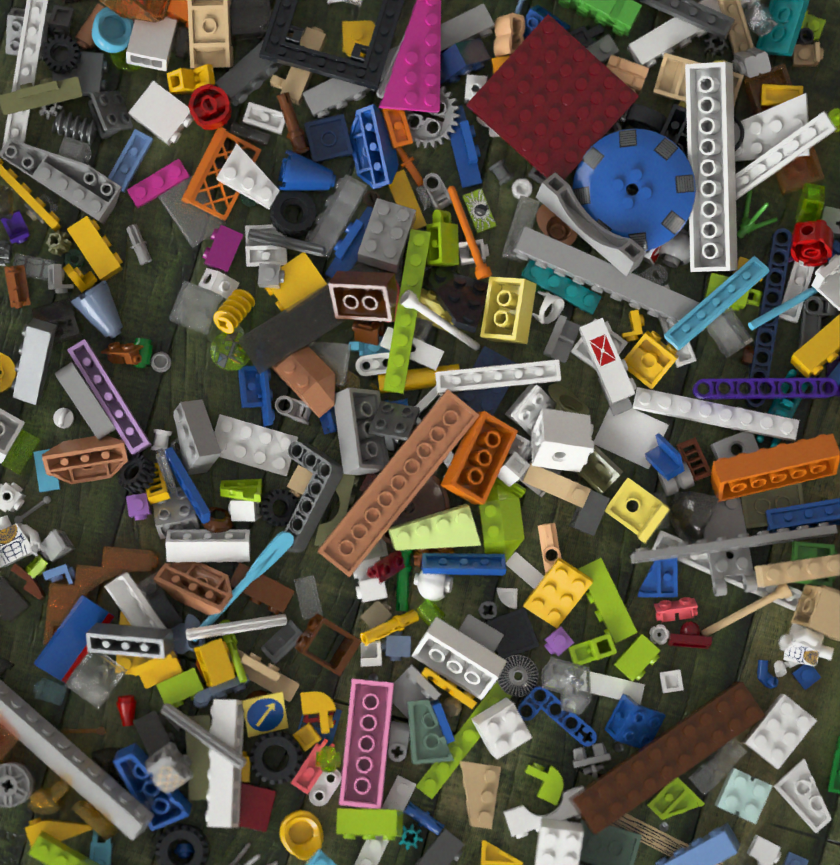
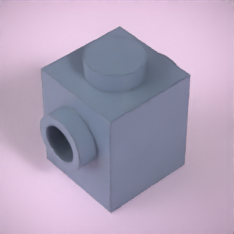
[381,632,411,661]

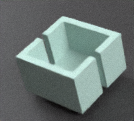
[714,767,772,824]

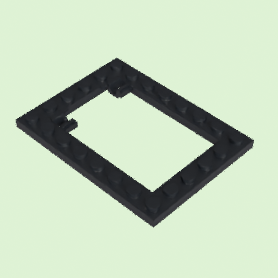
[259,0,405,90]

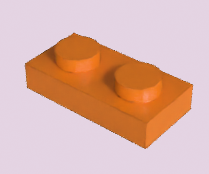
[382,108,413,149]

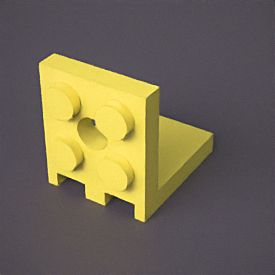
[605,477,669,543]

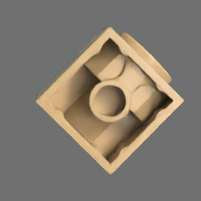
[791,584,840,642]

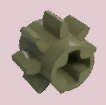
[46,230,73,257]

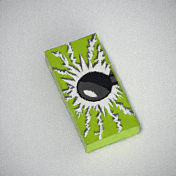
[462,188,496,234]

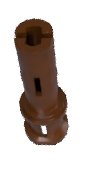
[277,92,310,154]

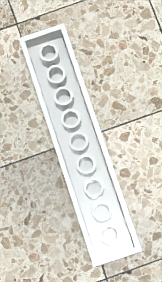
[685,62,738,272]

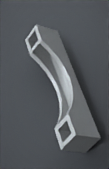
[536,173,646,277]

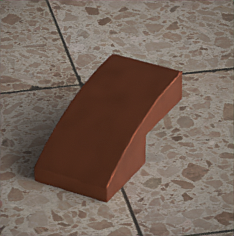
[11,563,46,600]

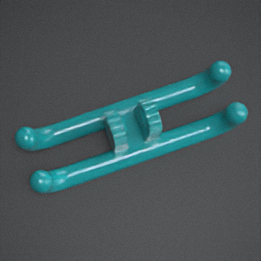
[756,369,810,448]

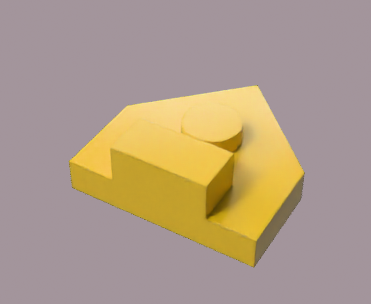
[342,21,375,58]

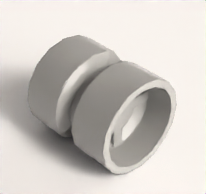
[658,461,695,496]

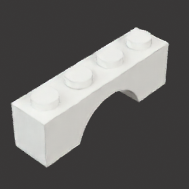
[503,785,584,839]

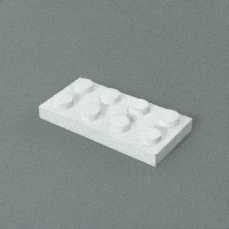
[214,414,299,477]

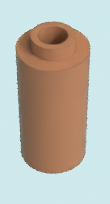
[75,4,105,50]

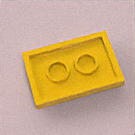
[523,557,593,628]

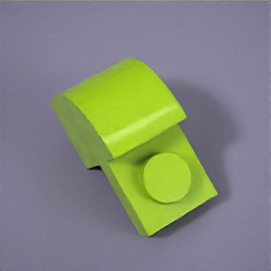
[568,633,617,667]
[525,762,563,805]

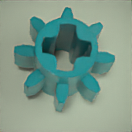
[399,824,423,850]

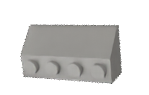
[334,388,389,475]

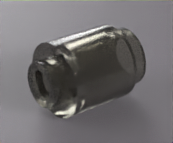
[171,27,190,59]

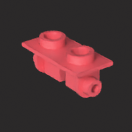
[654,597,698,623]

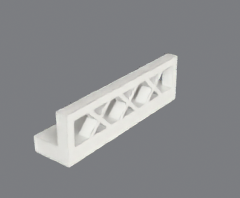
[104,572,166,629]

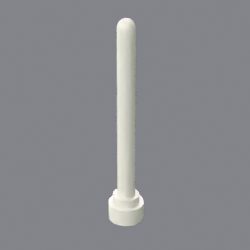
[400,290,480,350]

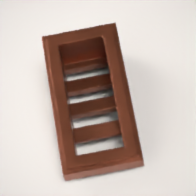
[676,437,712,482]

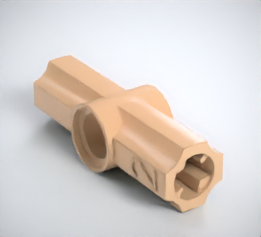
[537,523,561,574]

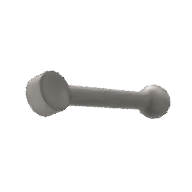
[14,496,51,523]

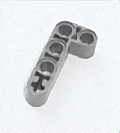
[55,362,116,440]

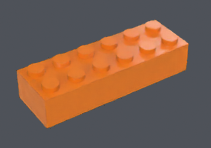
[711,434,840,502]

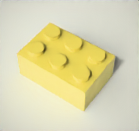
[480,277,537,344]

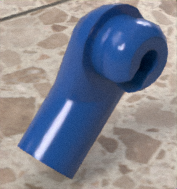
[757,660,779,689]

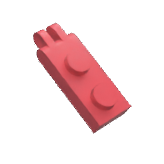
[291,738,335,795]

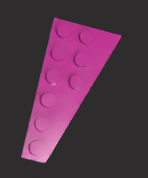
[379,0,441,113]

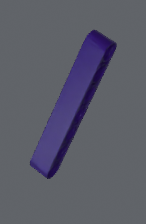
[692,378,838,399]

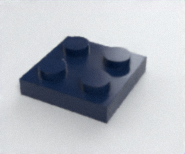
[304,114,353,163]

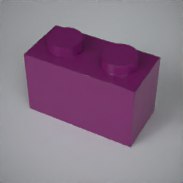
[202,225,244,273]

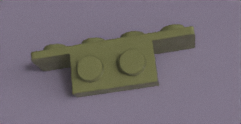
[0,77,83,115]

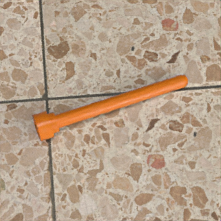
[448,186,492,280]

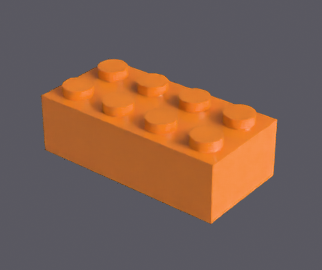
[440,411,518,505]

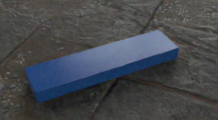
[165,447,210,524]

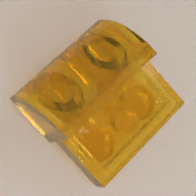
[27,780,73,815]
[72,800,120,840]

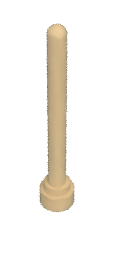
[701,583,793,637]

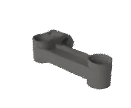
[796,296,840,378]

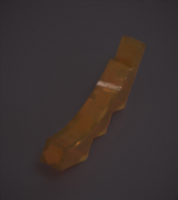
[43,546,158,645]

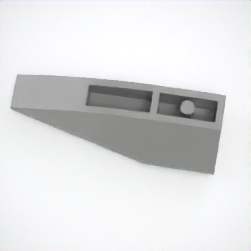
[0,139,122,225]

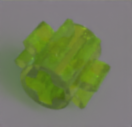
[316,746,341,773]

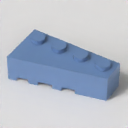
[655,823,740,865]

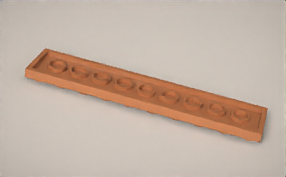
[317,389,480,577]

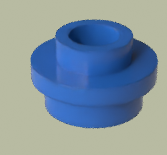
[174,844,195,859]

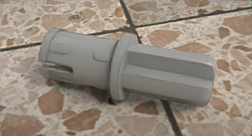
[126,224,152,265]

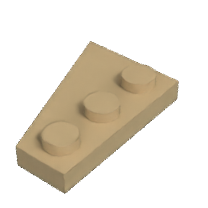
[459,760,501,829]

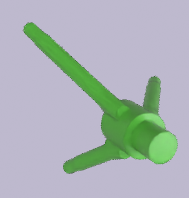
[737,189,778,239]

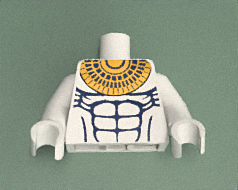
[0,515,46,567]
[774,623,834,677]

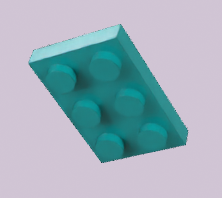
[756,0,810,56]

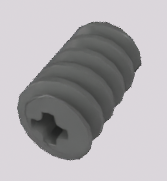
[52,110,97,146]

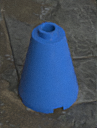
[278,150,336,191]

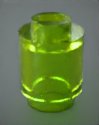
[416,599,446,627]

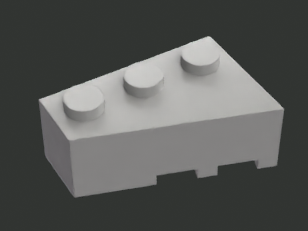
[173,399,222,475]

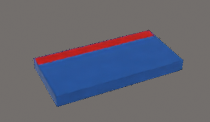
[34,595,115,684]

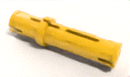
[360,609,419,645]

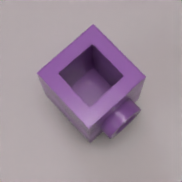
[126,493,152,521]
[544,626,574,656]

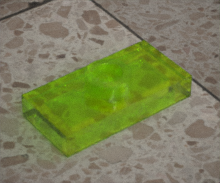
[1,429,41,475]

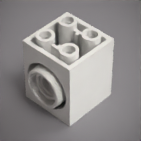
[531,408,594,473]

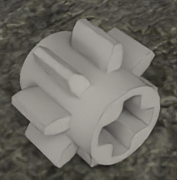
[39,102,64,120]

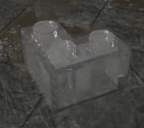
[541,657,591,715]

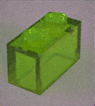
[795,183,825,224]

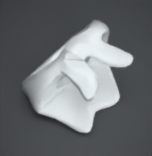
[532,291,565,324]

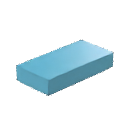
[33,449,61,493]

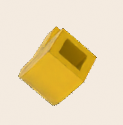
[167,64,215,94]
[300,691,336,734]

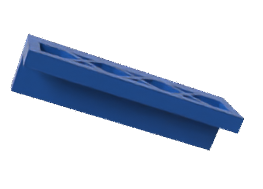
[765,498,840,534]
[421,553,506,576]

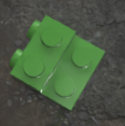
[791,541,837,586]

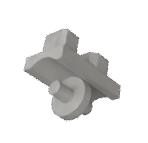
[572,742,611,778]

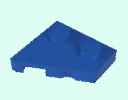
[638,558,678,597]

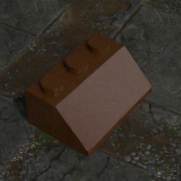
[328,271,398,322]

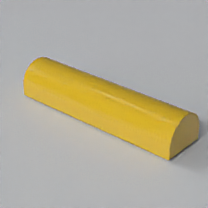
[378,364,460,394]

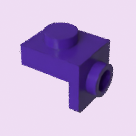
[0,209,30,244]

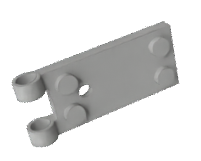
[698,495,757,596]

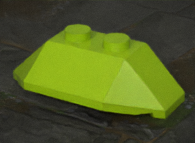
[478,482,525,562]

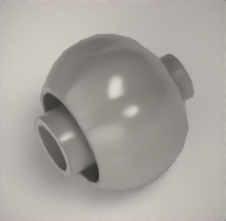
[659,229,690,268]

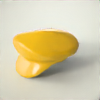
[280,810,324,860]

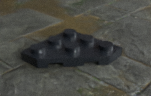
[427,266,488,333]

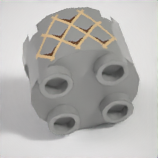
[145,742,193,793]

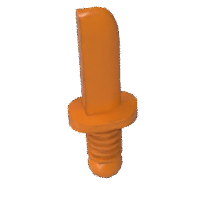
[395,147,423,187]

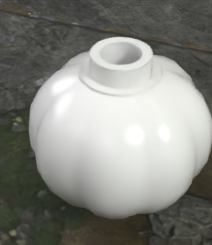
[414,570,453,601]

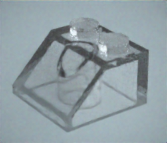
[65,652,127,709]

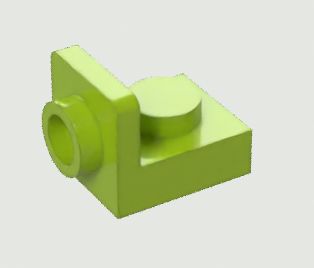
[800,10,826,41]

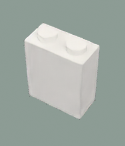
[126,12,177,71]
[128,81,193,146]

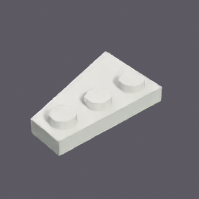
[773,758,832,833]

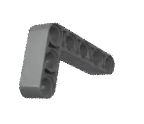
[285,441,343,553]

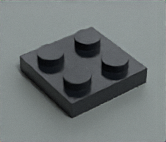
[486,607,539,659]

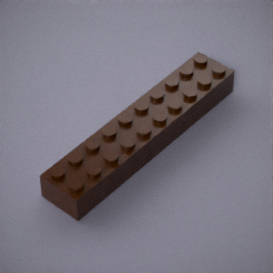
[569,681,765,835]

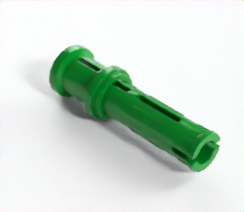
[395,549,413,611]

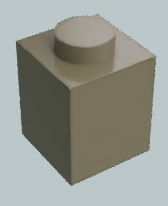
[360,600,392,629]

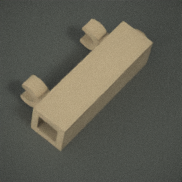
[270,27,326,106]

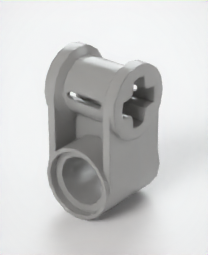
[423,173,453,210]
[275,396,312,425]
[388,721,410,762]

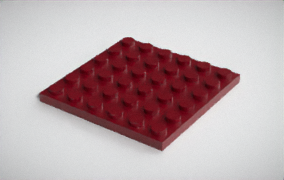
[466,14,639,180]

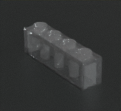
[305,174,368,259]

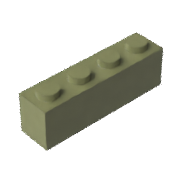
[185,714,212,801]

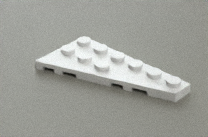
[734,93,810,162]

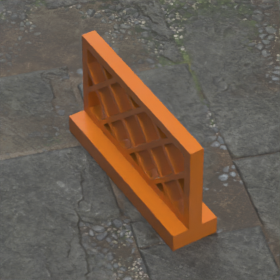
[181,127,262,221]

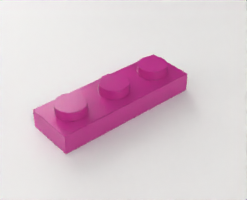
[127,159,190,208]

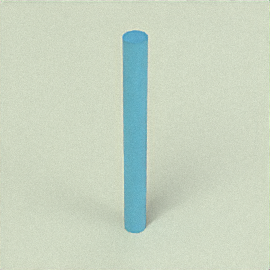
[748,287,818,330]

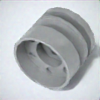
[0,762,36,808]

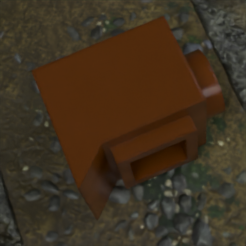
[352,320,385,346]

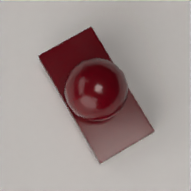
[668,621,712,649]

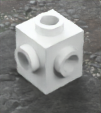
[0,482,26,512]

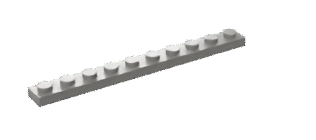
[630,522,838,564]

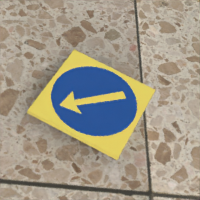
[242,691,288,737]

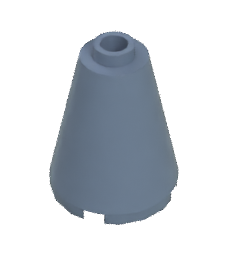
[70,280,123,339]

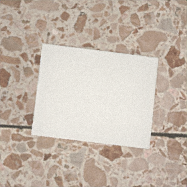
[594,407,669,469]

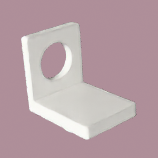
[198,268,239,299]

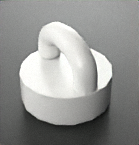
[53,408,75,429]

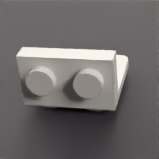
[812,254,840,311]

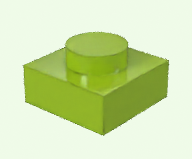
[25,554,48,579]

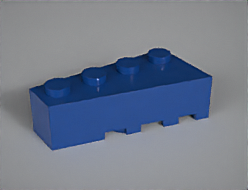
[113,743,192,831]

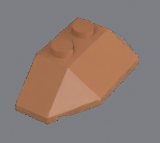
[267,346,336,418]
[42,435,128,484]
[153,562,233,616]

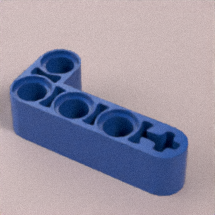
[517,686,597,746]

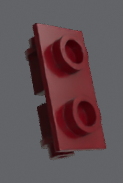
[367,550,405,583]

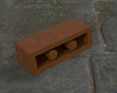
[230,563,296,615]

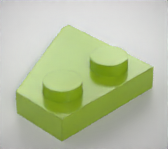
[220,479,262,502]
[647,778,705,820]

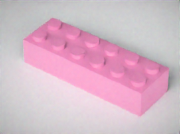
[339,678,395,809]

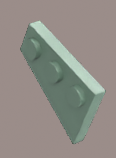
[407,699,454,764]

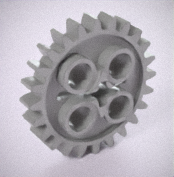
[404,86,461,149]

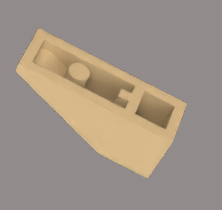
[522,463,591,508]

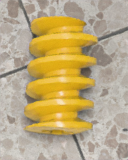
[213,289,255,334]

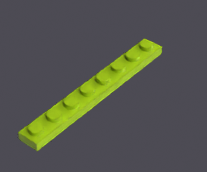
[383,229,431,394]
[416,672,522,799]

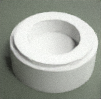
[512,178,532,200]

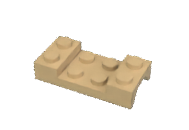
[187,0,234,68]
[653,53,744,105]

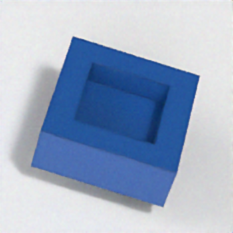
[791,664,821,690]

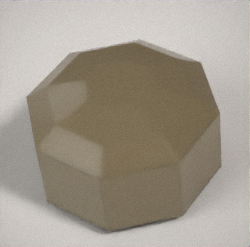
[442,696,462,717]

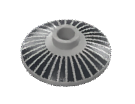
[497,655,539,697]

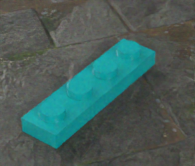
[521,259,602,315]

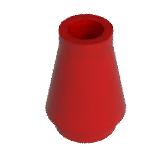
[116,695,137,726]

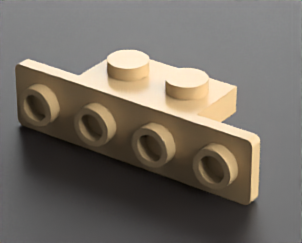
[227,648,300,702]

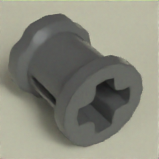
[489,159,515,186]
[478,601,497,620]

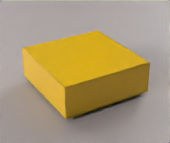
[293,722,322,751]

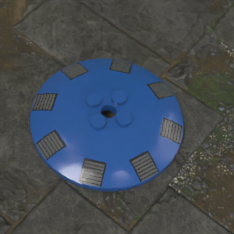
[572,129,696,251]

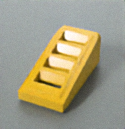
[145,462,170,504]

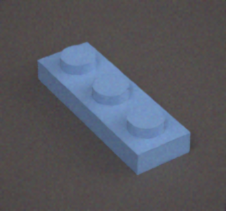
[108,129,153,193]

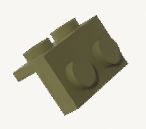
[576,444,623,494]

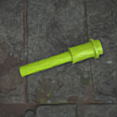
[219,620,248,683]

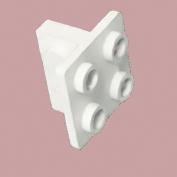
[505,384,555,436]

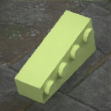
[388,504,481,550]

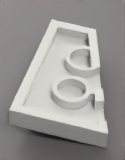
[216,144,280,210]

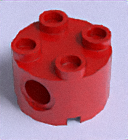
[189,84,232,130]
[791,219,834,266]

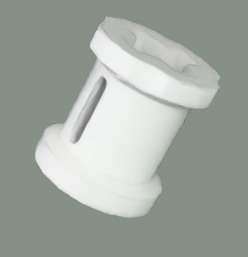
[151,429,172,452]

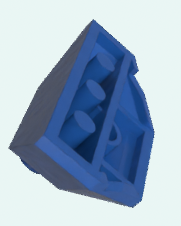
[349,104,399,189]

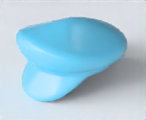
[92,6,134,53]

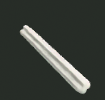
[186,614,287,640]

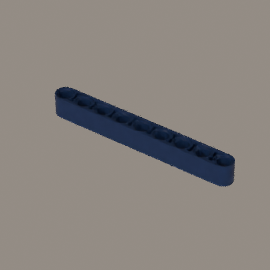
[744,228,792,409]

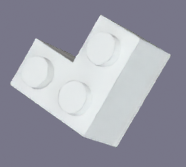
[353,557,388,603]

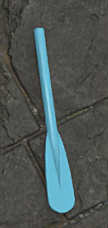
[193,531,294,642]

